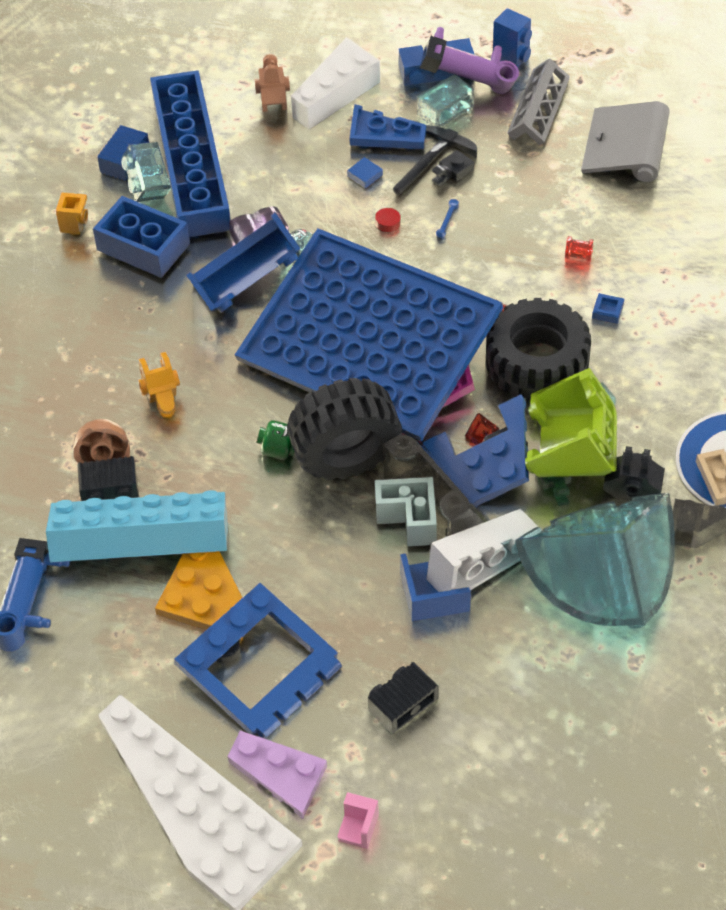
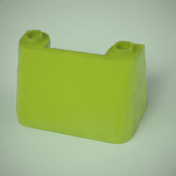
[525,368,617,477]

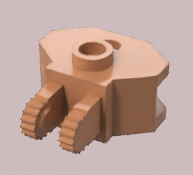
[254,54,290,112]

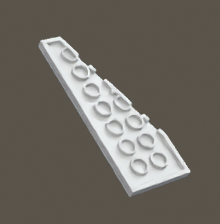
[99,694,302,910]

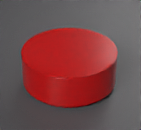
[375,208,401,232]

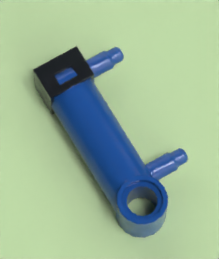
[0,538,71,652]

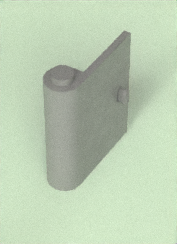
[581,101,670,182]

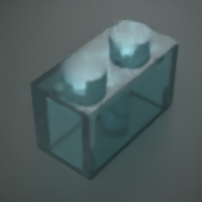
[417,74,474,127]
[121,142,171,202]

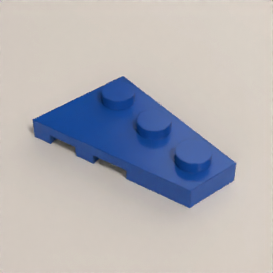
[349,104,426,149]

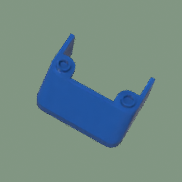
[186,213,300,313]

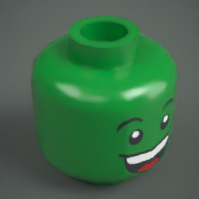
[256,420,294,460]

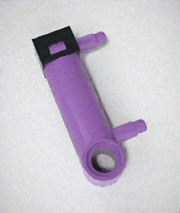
[420,27,519,94]

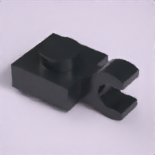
[432,150,475,186]

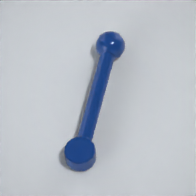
[436,199,459,239]

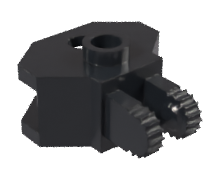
[603,446,665,503]

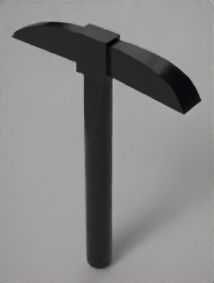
[393,125,477,195]

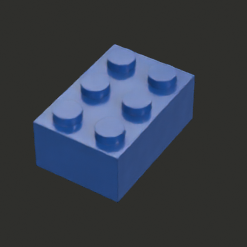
[93,196,190,278]

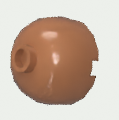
[73,419,130,463]

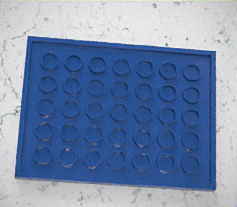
[235,228,503,442]

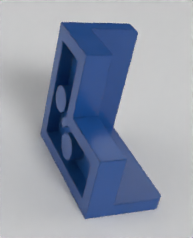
[400,553,471,621]

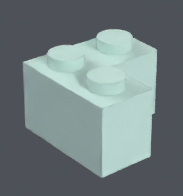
[375,477,437,546]

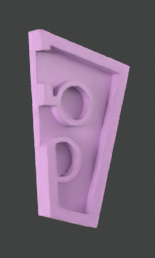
[228,731,327,819]

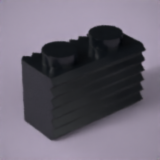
[77,456,139,501]
[368,662,439,734]

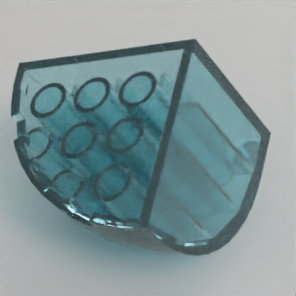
[515,493,675,629]

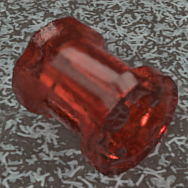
[565,236,594,262]

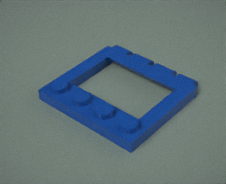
[174,583,342,739]

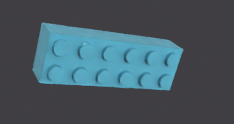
[46,490,228,562]

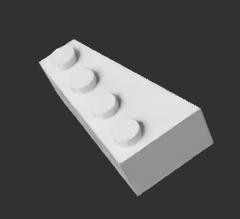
[291,37,380,130]
[427,509,543,592]

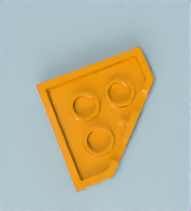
[155,551,243,630]

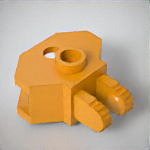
[138,352,180,419]

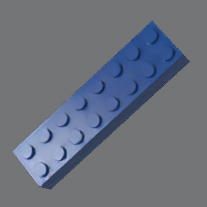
[150,70,232,237]

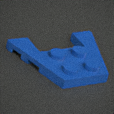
[423,395,529,505]

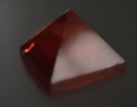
[465,413,500,445]

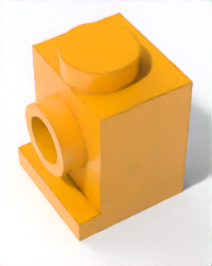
[56,192,88,234]

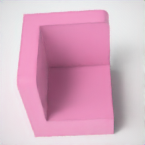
[338,792,379,849]

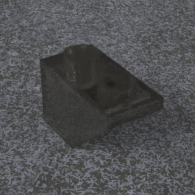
[667,498,726,549]

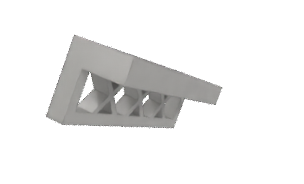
[507,58,570,145]

